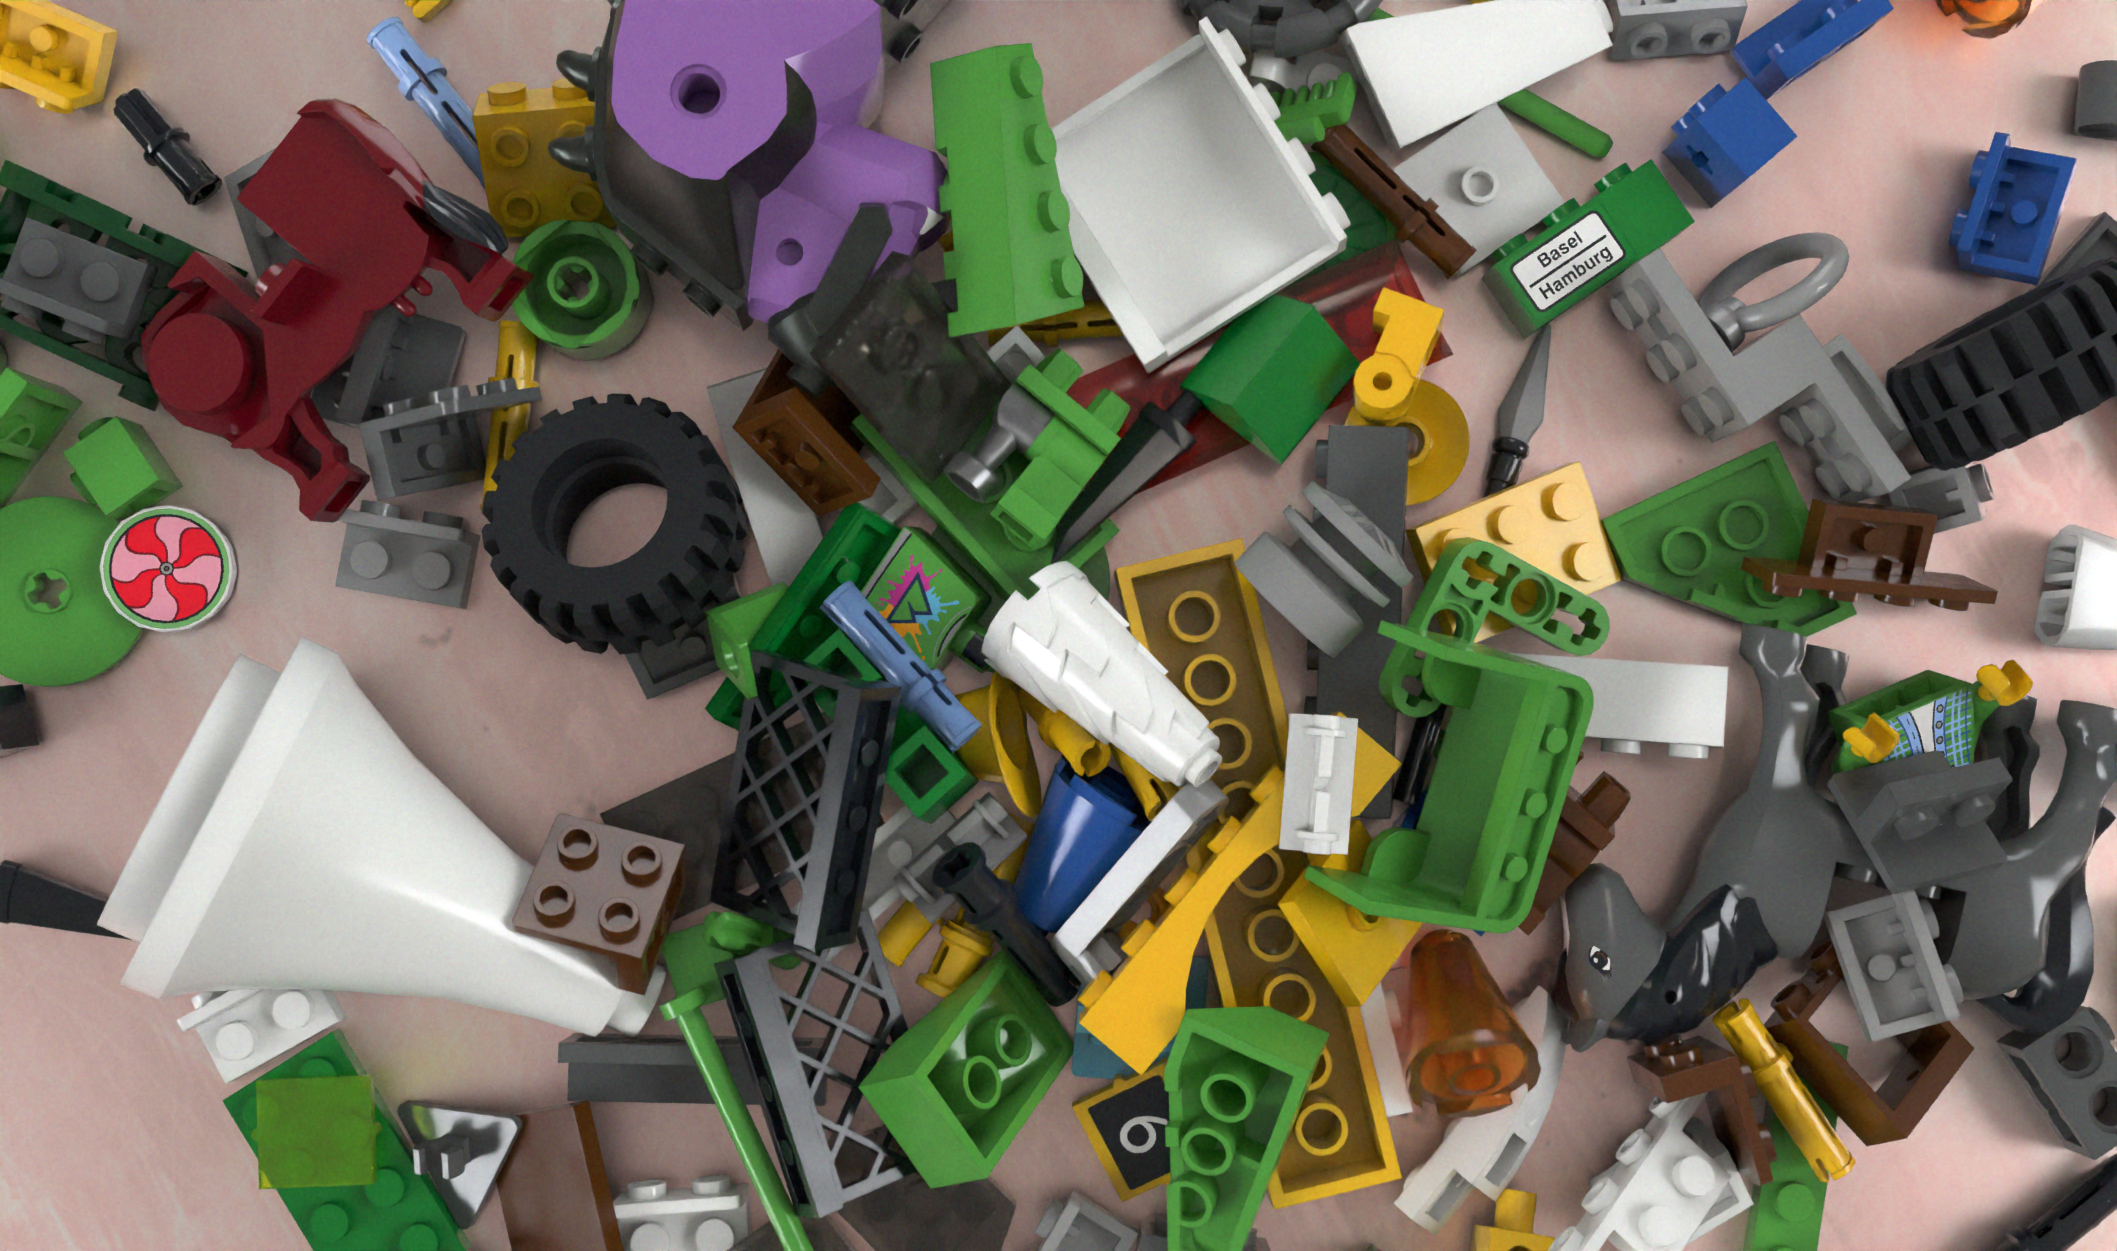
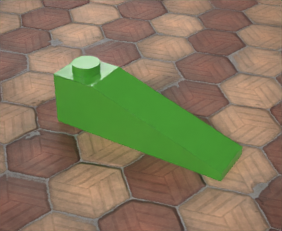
[1164,1006,1330,1251]

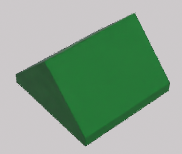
[1180,293,1361,466]

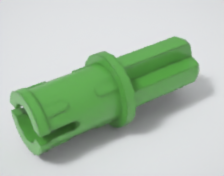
[702,911,807,970]

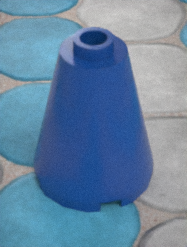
[1014,754,1151,936]

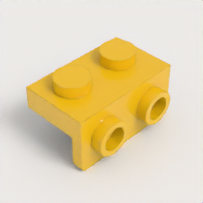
[0,0,118,114]

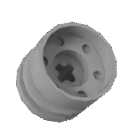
[1234,480,1415,659]

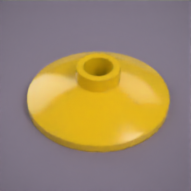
[1344,379,1470,505]

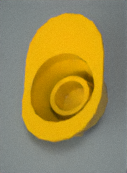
[954,671,1042,818]

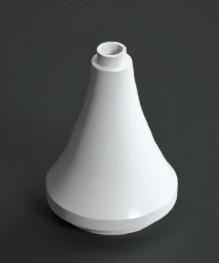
[97,636,667,1037]

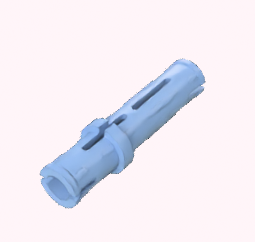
[367,17,485,189]

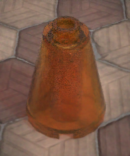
[1406,929,1541,1118]

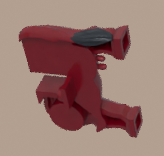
[141,98,533,523]

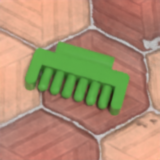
[1270,72,1358,145]

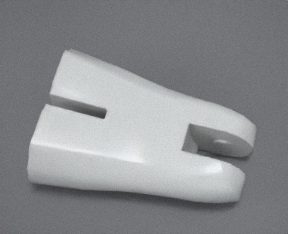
[2035,524,2117,650]

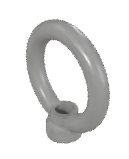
[1699,232,1849,353]

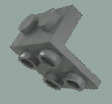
[358,378,542,501]

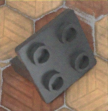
[311,306,466,429]
[1827,751,2013,894]

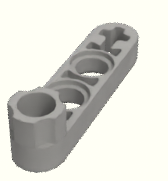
[1050,778,1229,987]

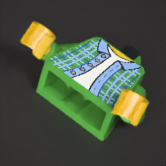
[1829,659,2033,775]

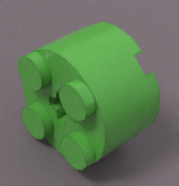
[512,219,653,361]

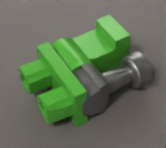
[944,348,1131,551]

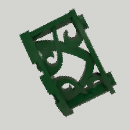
[0,160,248,411]

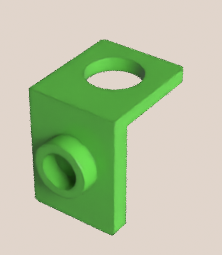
[706,582,789,700]

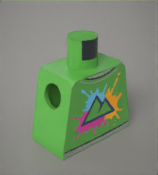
[837,526,992,674]

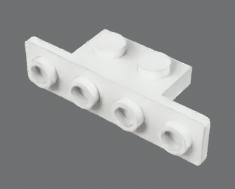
[1548,1091,1732,1251]

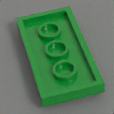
[222,1029,472,1251]

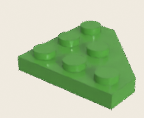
[1601,441,1857,637]

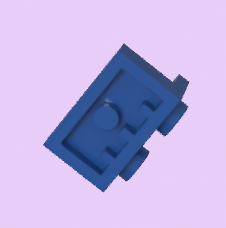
[1731,0,1894,100]

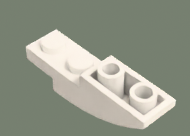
[1394,985,1569,1236]

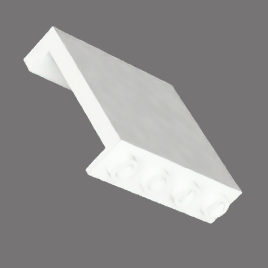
[1051,16,1351,373]

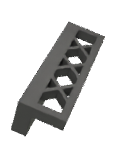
[558,1033,828,1106]

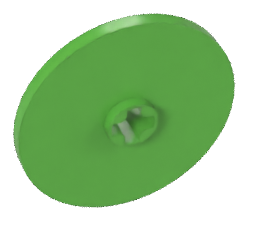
[0,496,145,687]

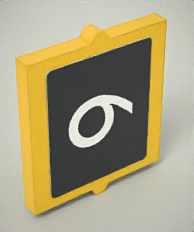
[1072,1057,1170,1203]

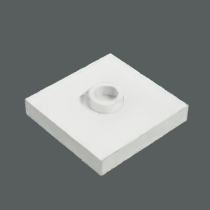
[1392,103,1565,278]

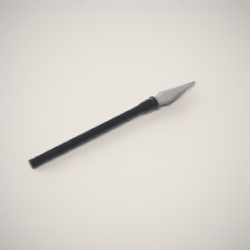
[1392,324,1551,807]

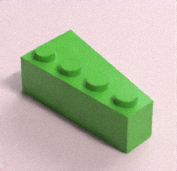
[930,43,1085,337]

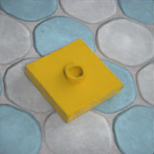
[1278,819,1423,1007]

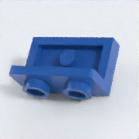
[1949,132,2077,286]

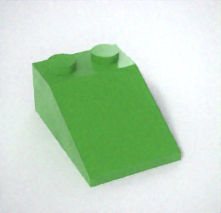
[858,950,1074,1189]

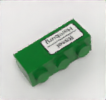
[1482,159,1695,340]

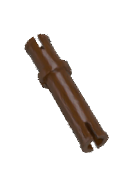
[1310,124,1477,280]

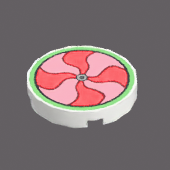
[99,505,237,633]

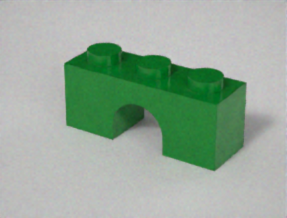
[803,629,979,824]

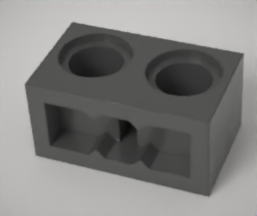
[1996,1005,2117,1160]

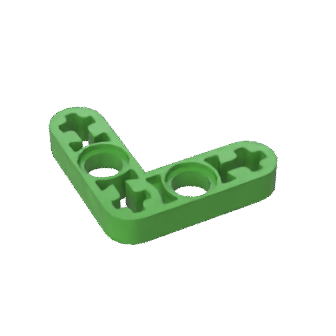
[1379,537,1610,718]

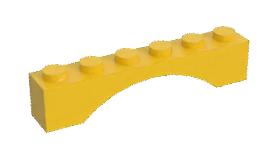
[1077,712,1402,1076]

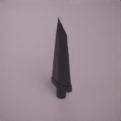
[1051,390,1204,564]
[0,860,131,940]

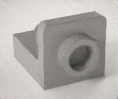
[1888,462,1994,534]

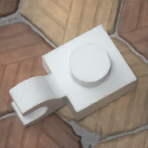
[1247,51,1358,125]

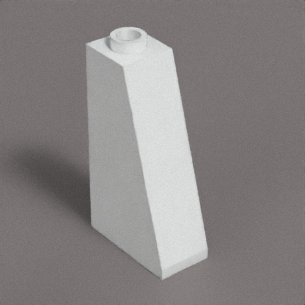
[1339,0,1613,153]

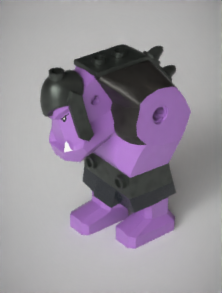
[548,0,951,400]

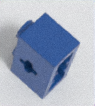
[1662,77,1798,208]

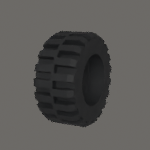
[1885,257,2117,471]
[481,394,747,655]

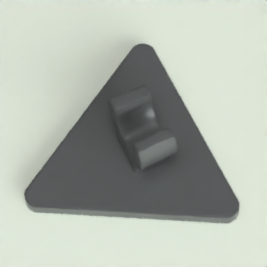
[397,1100,523,1230]

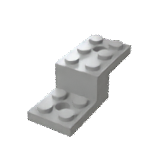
[1607,248,1911,502]

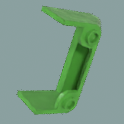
[1304,620,1594,934]

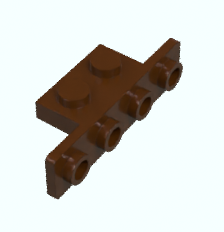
[1741,498,1998,611]

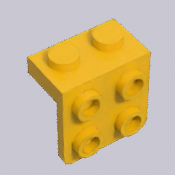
[472,78,616,238]

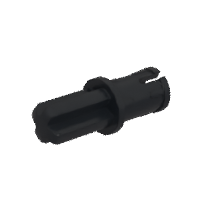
[113,88,222,206]

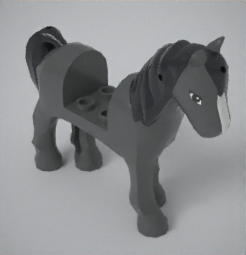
[1551,624,2117,1053]

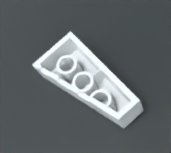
[1510,653,1728,759]

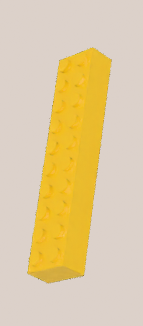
[1114,538,1402,1210]

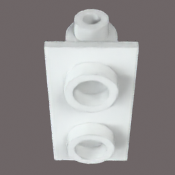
[1279,713,1358,855]

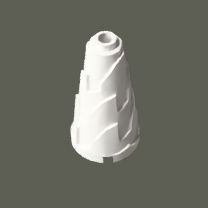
[981,561,1222,787]

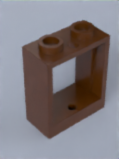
[1764,938,1974,1146]

